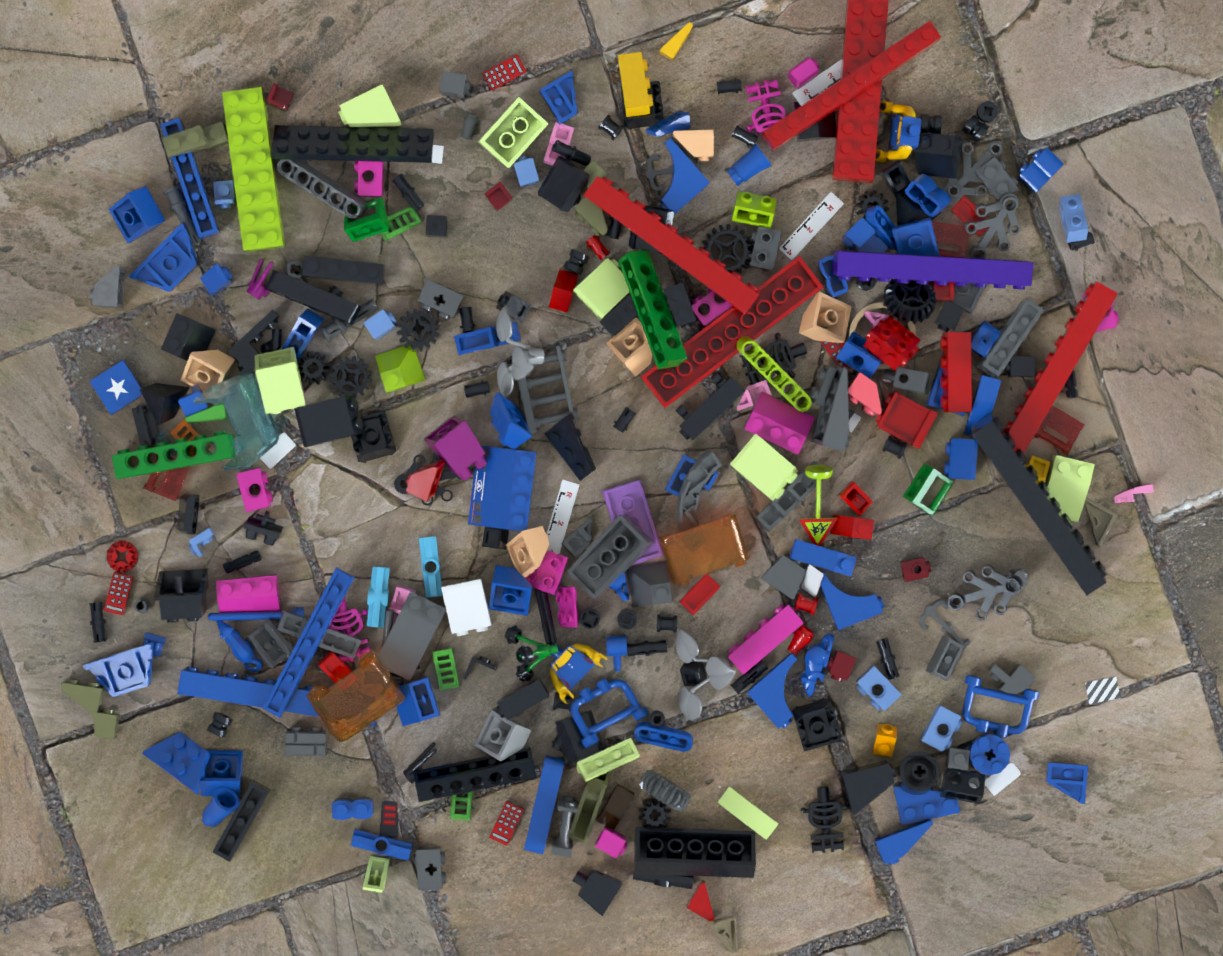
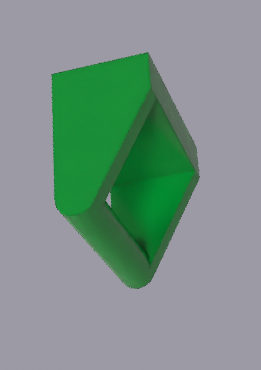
[344,197,389,242]
[903,464,954,516]

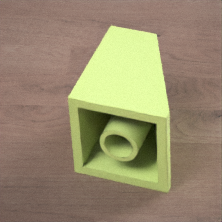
[338,85,402,127]
[573,258,630,320]
[255,347,306,414]
[730,434,798,501]

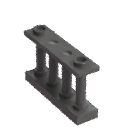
[977,299,1044,378]
[518,346,579,434]
[551,796,579,857]

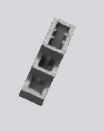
[755,461,824,532]
[277,610,361,659]

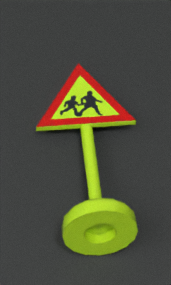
[799,465,838,546]

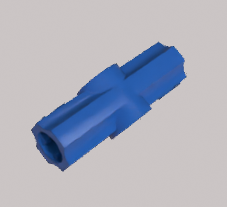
[351,829,413,861]

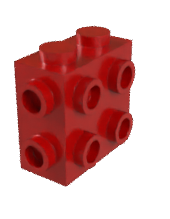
[864,316,921,371]

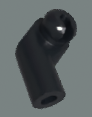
[260,329,282,353]

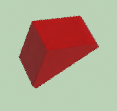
[548,269,578,313]
[837,481,873,516]
[686,880,715,921]

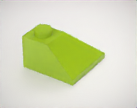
[375,346,426,393]

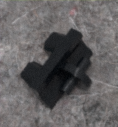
[244,511,283,546]

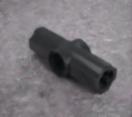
[633,874,694,889]

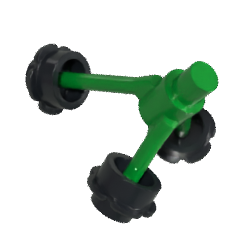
[505,625,558,682]

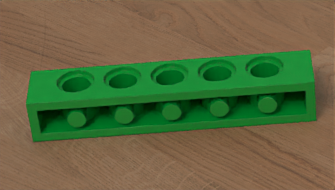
[618,250,687,369]
[112,431,236,479]

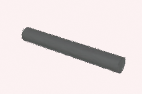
[379,609,394,669]

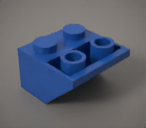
[391,676,441,726]

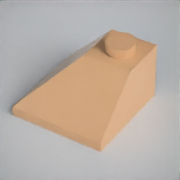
[672,130,714,162]
[799,292,852,343]
[606,318,653,377]
[180,350,235,399]
[506,526,549,578]

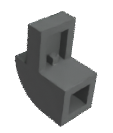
[988,663,1036,694]

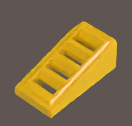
[659,22,693,61]

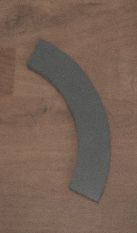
[676,448,722,553]

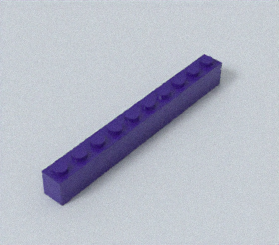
[833,250,1033,290]

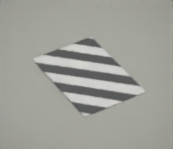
[1085,677,1120,704]

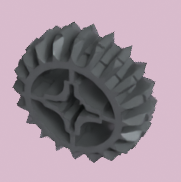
[639,770,691,811]

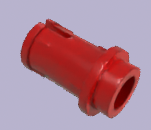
[586,235,610,261]

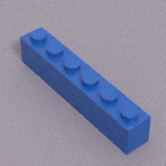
[160,118,220,239]

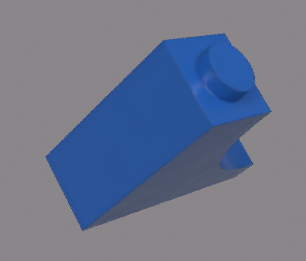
[659,138,710,214]
[820,571,885,630]
[746,653,797,729]

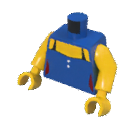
[875,101,922,163]
[549,643,607,703]

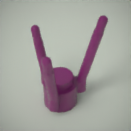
[246,258,293,300]

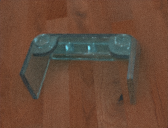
[193,373,279,471]

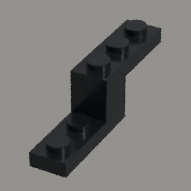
[216,310,280,401]

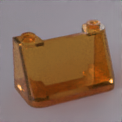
[659,513,749,586]
[306,650,405,742]

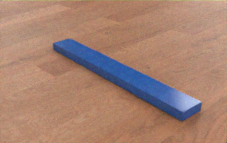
[263,567,355,718]

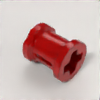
[794,593,818,615]

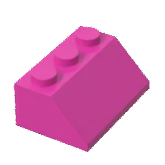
[744,391,815,455]
[216,575,281,613]

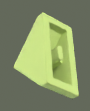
[363,856,390,893]

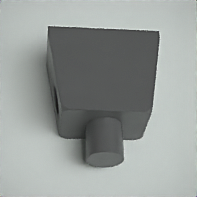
[761,555,807,600]

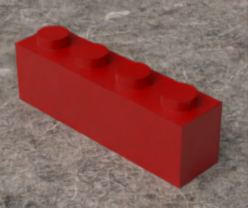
[940,332,972,412]

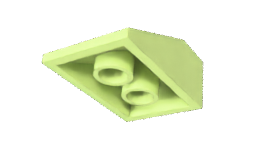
[1046,455,1095,522]

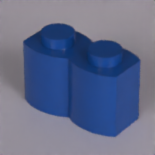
[1018,148,1064,194]
[905,174,951,217]
[818,255,848,298]
[332,797,374,820]

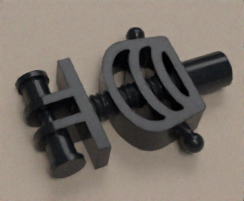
[739,333,807,385]
[800,786,849,853]

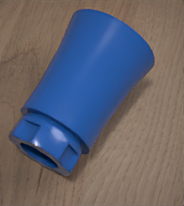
[726,144,772,186]
[202,787,240,828]

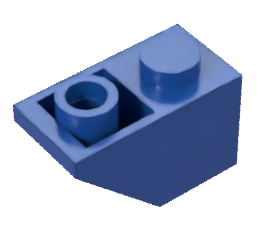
[200,264,233,296]

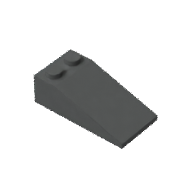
[811,365,850,452]
[567,514,654,600]
[375,591,446,681]

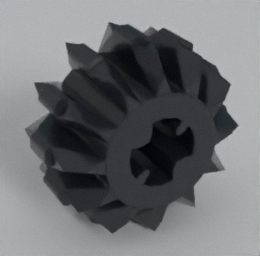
[855,190,889,219]
[297,352,331,385]
[638,797,671,828]

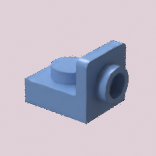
[213,180,236,209]
[189,528,215,557]

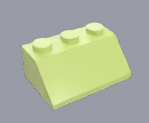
[477,97,548,168]

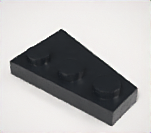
[544,412,596,481]

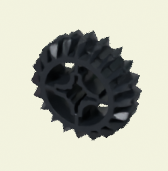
[702,224,753,275]
[882,279,936,325]

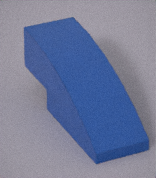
[454,322,521,355]
[964,375,1001,436]

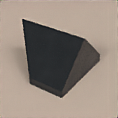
[896,193,942,226]
[140,383,190,425]

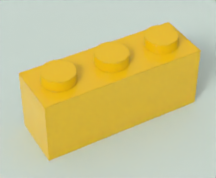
[618,52,653,117]

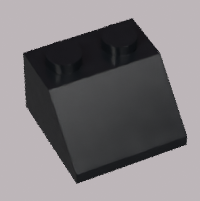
[915,132,963,179]
[161,313,216,361]

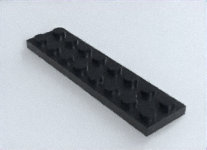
[271,125,434,163]

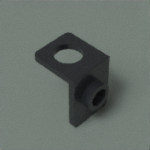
[463,656,497,679]

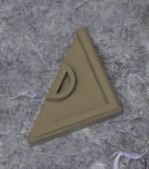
[1084,497,1118,547]
[708,916,738,953]

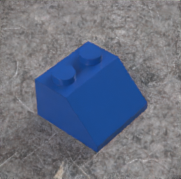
[109,186,165,244]
[490,392,532,450]
[944,438,978,480]
[199,750,243,797]

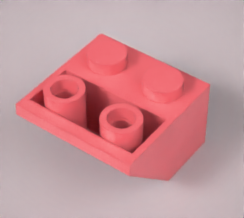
[848,373,882,416]

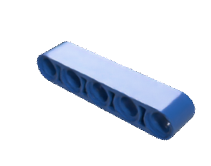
[524,755,565,855]

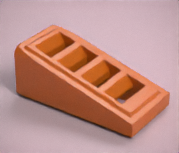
[170,419,212,457]

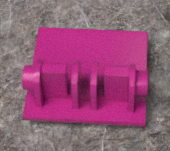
[525,550,568,595]
[556,586,579,627]

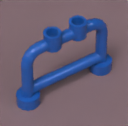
[962,675,1040,737]
[570,678,650,748]

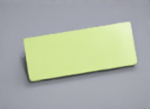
[577,738,640,782]

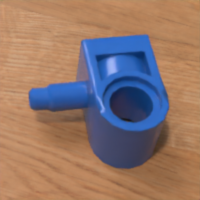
[971,320,1001,358]
[606,634,627,671]

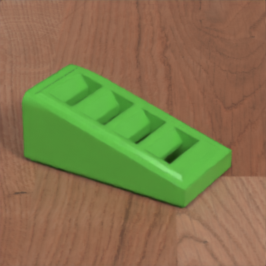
[380,206,422,242]
[185,403,228,423]
[432,648,460,691]
[450,791,473,821]

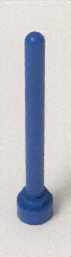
[208,607,304,621]

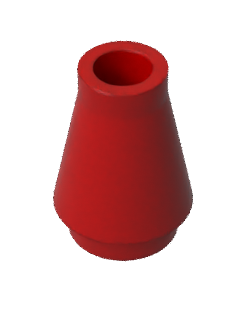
[787,625,814,655]

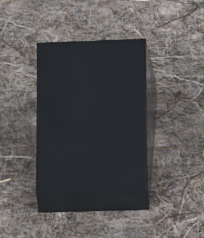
[880,160,911,198]

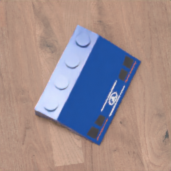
[468,446,537,531]

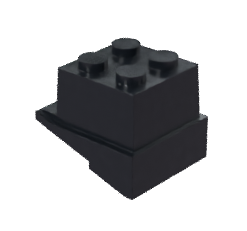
[154,569,209,623]

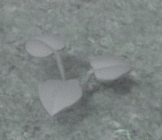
[496,306,544,396]
[676,628,736,721]

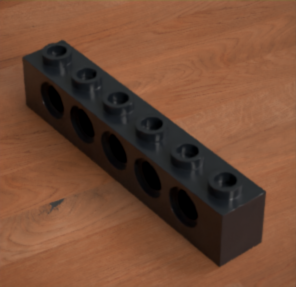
[413,747,536,802]

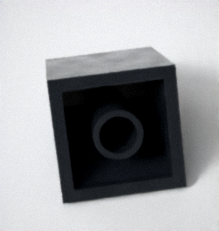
[294,394,364,448]
[840,760,897,814]

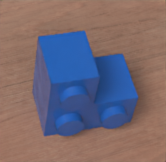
[842,217,888,253]
[664,454,719,497]

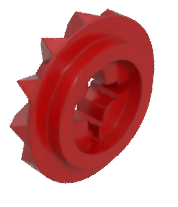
[106,541,138,572]

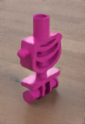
[745,79,785,134]
[329,597,372,662]

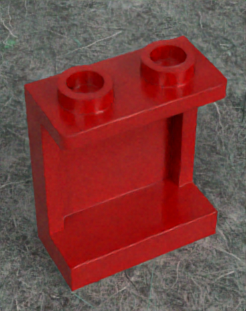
[875,391,938,449]

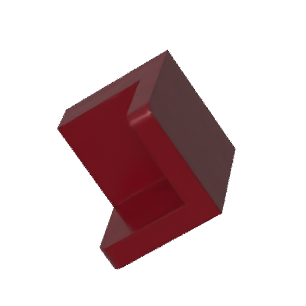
[266,83,294,112]
[484,182,513,211]

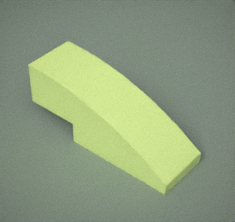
[718,786,778,840]

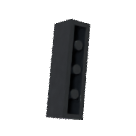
[302,256,385,286]
[213,780,271,862]

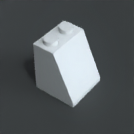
[441,578,492,636]

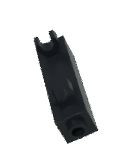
[675,372,745,441]

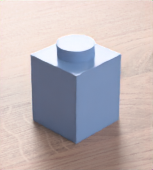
[513,156,539,188]

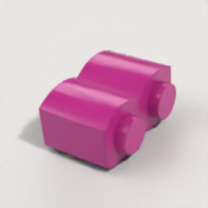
[787,57,820,90]

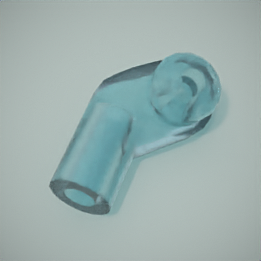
[156,430,177,457]

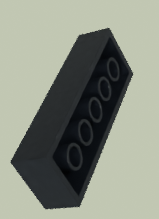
[634,827,756,878]

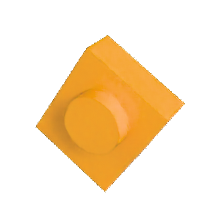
[873,724,897,757]

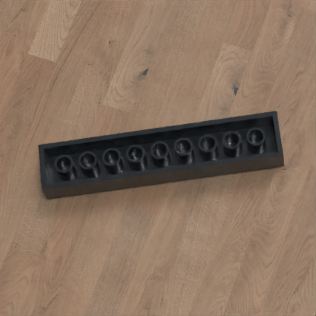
[971,414,1107,596]

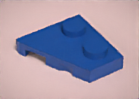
[539,71,577,125]
[1046,762,1088,804]

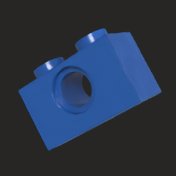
[836,331,882,379]

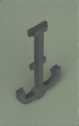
[645,155,702,191]
[919,600,970,650]

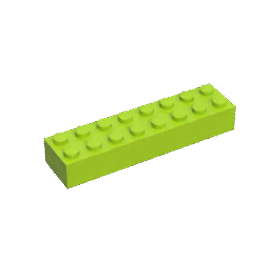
[222,87,285,253]

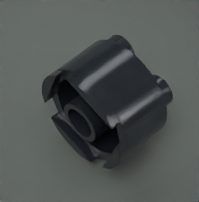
[897,752,940,795]

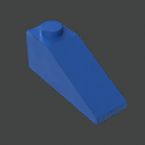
[282,308,324,363]
[789,539,857,576]
[874,819,933,865]

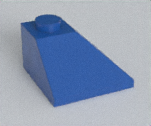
[489,565,532,616]

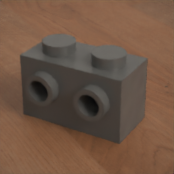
[746,226,782,272]

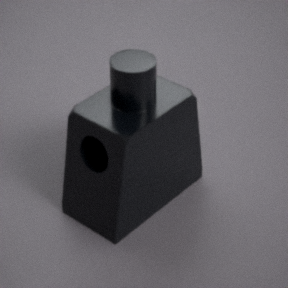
[572,869,622,916]

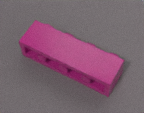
[727,604,804,675]

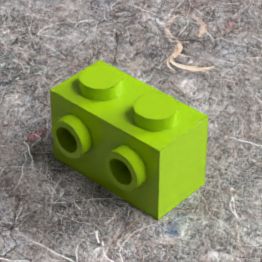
[732,191,777,229]

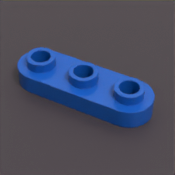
[865,206,897,250]
[634,722,693,752]

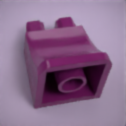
[424,417,487,481]

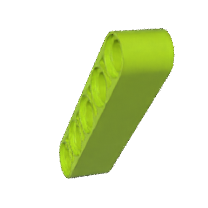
[737,336,812,412]

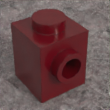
[900,557,931,582]
[826,650,857,682]

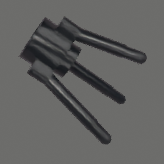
[403,742,437,784]

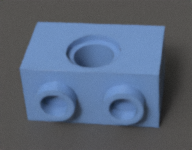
[1059,194,1088,243]
[363,309,397,341]
[855,665,902,711]
[920,704,962,752]

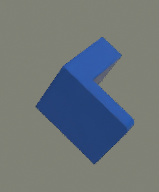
[178,384,208,417]

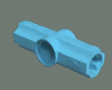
[419,536,443,598]
[367,566,390,628]

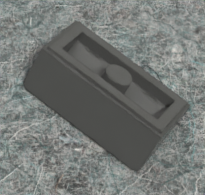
[926,635,964,681]

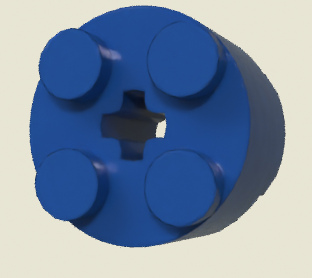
[968,733,1010,775]

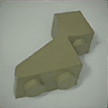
[162,122,229,158]
[574,160,608,237]
[61,678,120,739]
[568,771,611,844]

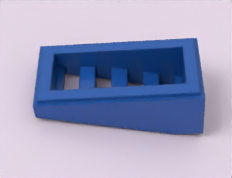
[646,110,691,137]

